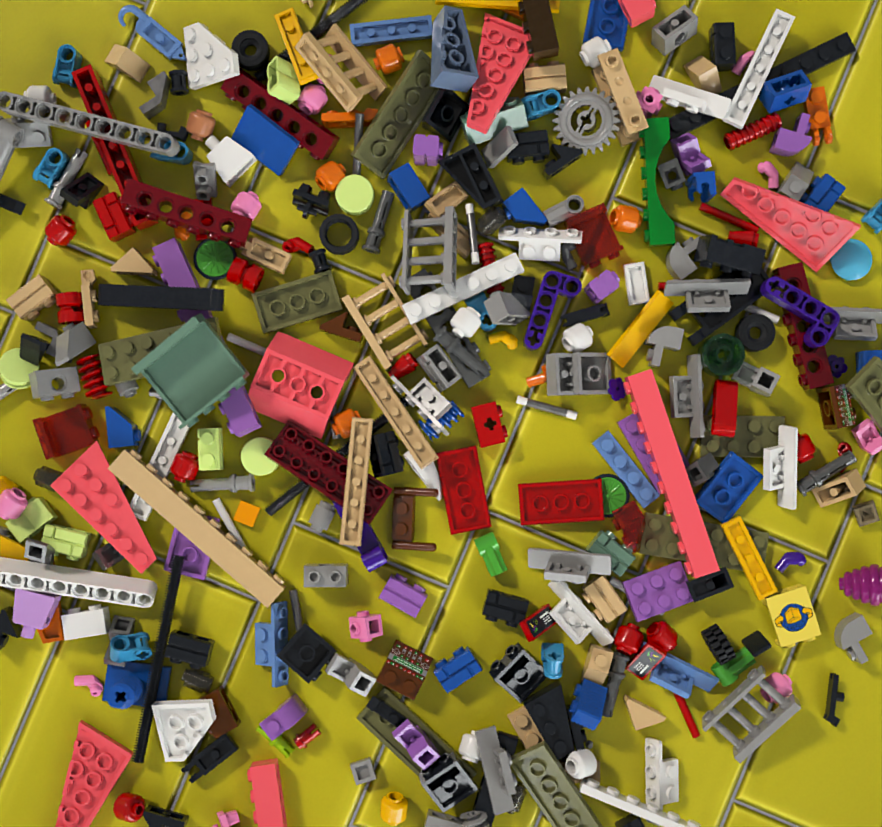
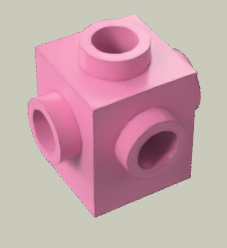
[636,86,663,119]
[349,610,383,642]

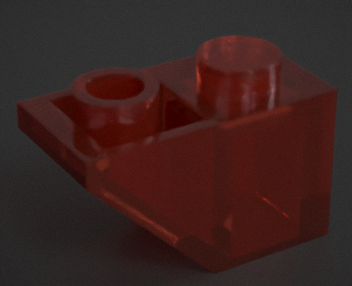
[611,500,646,553]

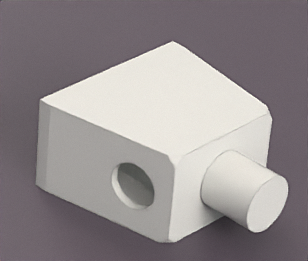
[205,135,257,188]

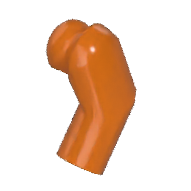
[174,212,192,241]

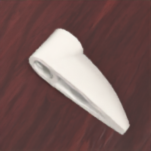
[403,451,442,501]

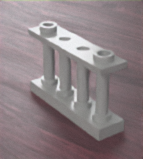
[399,206,458,295]
[702,665,801,763]

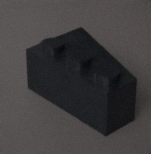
[438,143,504,212]
[694,234,766,278]
[523,679,575,760]

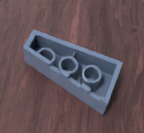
[430,5,479,93]

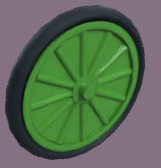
[193,239,237,280]
[594,474,630,518]

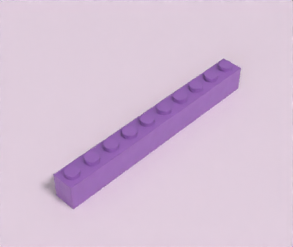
[152,237,263,437]

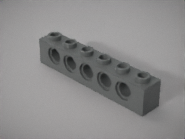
[411,268,491,389]

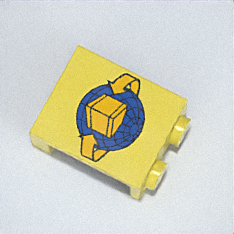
[761,584,822,648]

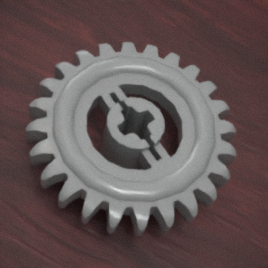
[552,86,621,156]

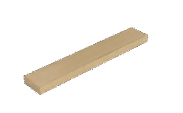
[353,356,439,470]
[339,417,373,546]

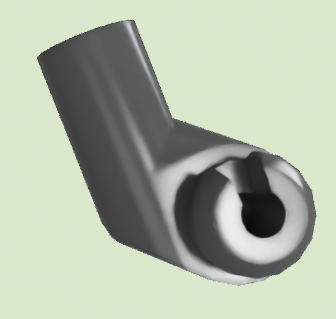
[561,243,577,271]

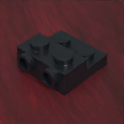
[277,623,336,684]
[489,643,547,704]
[418,752,479,813]

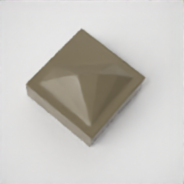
[852,500,880,527]

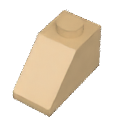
[812,468,866,508]
[579,643,614,686]

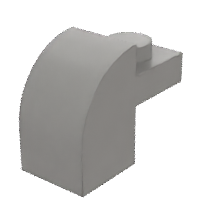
[666,236,700,280]
[644,326,684,368]
[731,360,780,397]
[834,612,873,664]
[325,653,377,697]

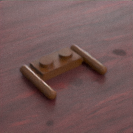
[392,487,439,552]

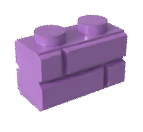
[413,134,443,167]
[584,270,620,305]
[379,573,428,618]

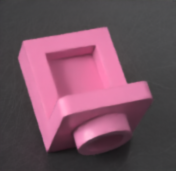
[851,418,882,455]

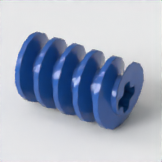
[418,399,465,442]
[107,676,144,709]

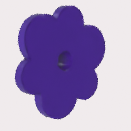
[828,355,848,378]
[608,377,625,401]

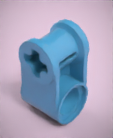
[52,44,82,88]
[521,89,561,121]
[150,141,193,165]
[32,148,70,190]
[860,198,882,234]
[464,292,497,332]
[110,632,152,663]
[541,643,564,679]

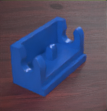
[387,162,430,213]
[685,171,717,203]

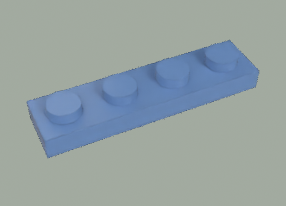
[349,15,433,47]
[591,430,660,509]

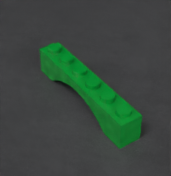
[638,117,675,247]

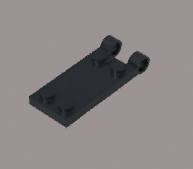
[668,269,774,346]

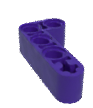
[523,271,582,351]
[760,276,840,348]
[332,501,389,573]

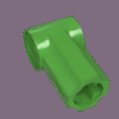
[474,532,507,577]
[711,647,756,687]

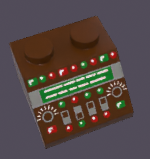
[816,383,856,429]
[376,639,433,700]

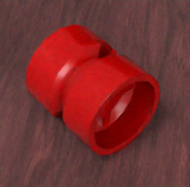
[226,256,265,293]
[55,292,85,325]

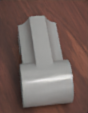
[542,195,584,227]

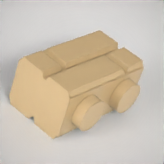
[522,61,567,97]
[6,274,58,321]
[581,574,628,623]

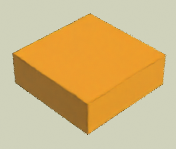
[233,500,261,527]

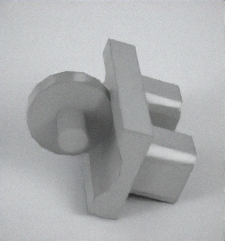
[193,161,218,201]

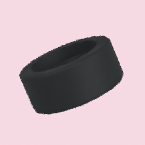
[319,214,359,255]

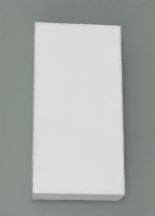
[623,262,650,306]

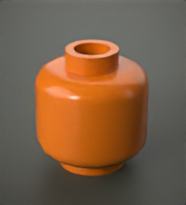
[373,44,405,75]
[315,161,346,192]
[609,205,642,233]
[331,408,361,439]

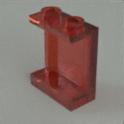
[563,203,624,269]
[32,403,100,460]

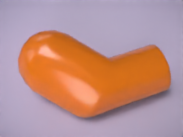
[526,365,547,388]

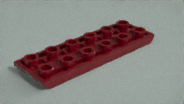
[264,420,393,525]

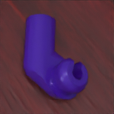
[775,552,806,573]

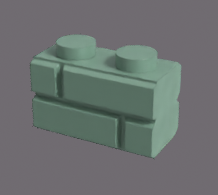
[586,530,636,577]

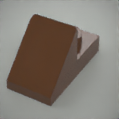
[320,312,363,343]

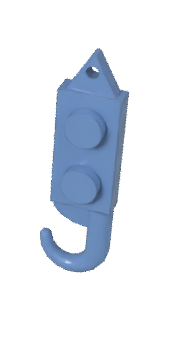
[118,5,186,61]

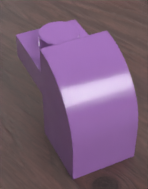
[769,112,812,157]
[670,132,712,176]
[259,693,308,741]
[392,719,440,770]

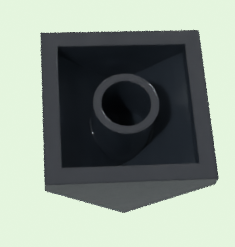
[422,88,469,142]

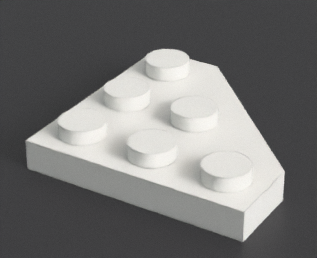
[183,22,240,90]
[151,699,216,762]

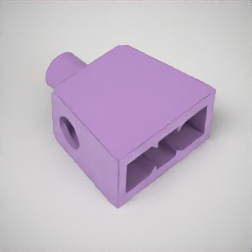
[12,588,62,639]

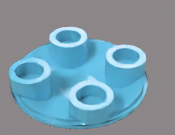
[829,239,872,281]

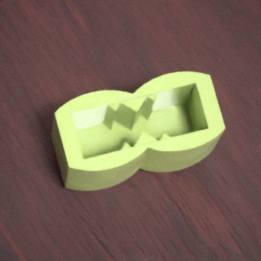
[267,55,301,105]
[5,497,58,543]

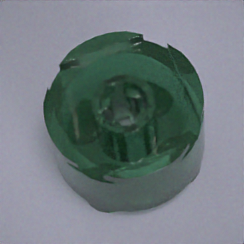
[698,333,745,377]

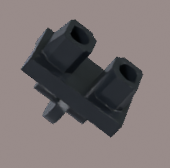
[292,183,330,219]

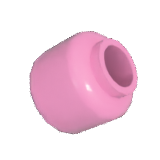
[297,83,328,115]
[231,191,262,221]
[0,488,28,520]
[760,672,793,704]

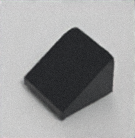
[741,631,772,657]

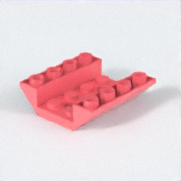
[248,331,354,440]

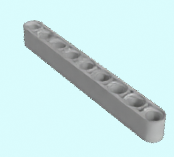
[0,91,180,157]

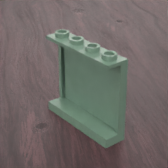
[131,314,250,429]

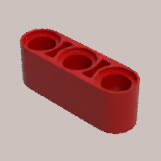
[711,379,738,438]

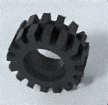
[701,624,736,666]

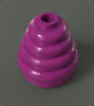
[839,564,882,606]

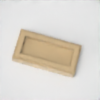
[424,181,469,218]

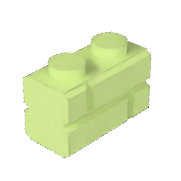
[197,428,224,471]
[41,523,92,561]

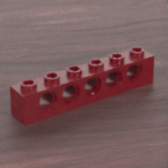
[220,67,340,161]
[120,178,253,248]
[771,262,834,390]

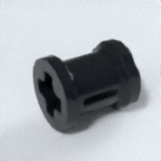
[169,70,189,96]
[308,248,332,274]

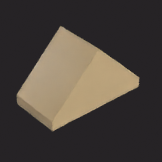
[104,44,151,83]
[683,55,722,94]
[111,248,158,276]
[623,694,666,731]

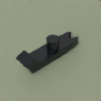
[147,123,191,142]
[0,193,26,215]
[560,303,610,327]
[823,673,844,727]
[366,696,408,727]

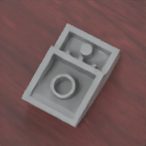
[546,352,612,396]

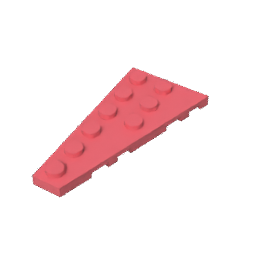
[467,13,532,134]
[720,177,861,273]
[50,441,157,574]
[55,720,134,827]

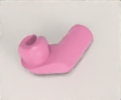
[731,50,755,76]
[757,161,779,190]
[74,675,103,697]

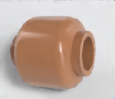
[186,109,216,141]

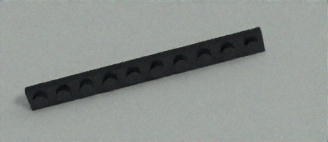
[669,32,856,141]

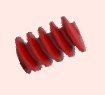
[76,354,113,400]

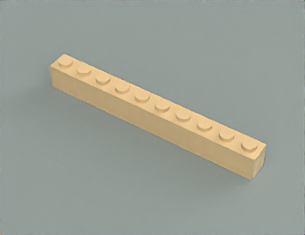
[107,449,286,608]

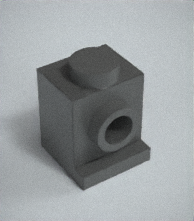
[657,158,686,191]
[685,452,719,487]

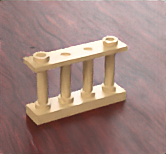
[295,23,388,112]
[591,48,649,147]
[341,273,429,371]

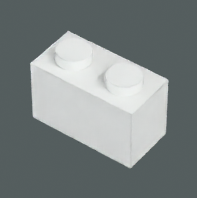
[61,604,111,641]

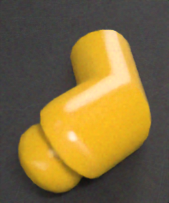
[487,330,518,350]

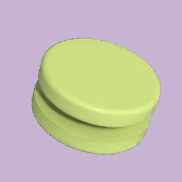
[335,174,374,215]
[0,348,40,389]
[241,437,279,476]

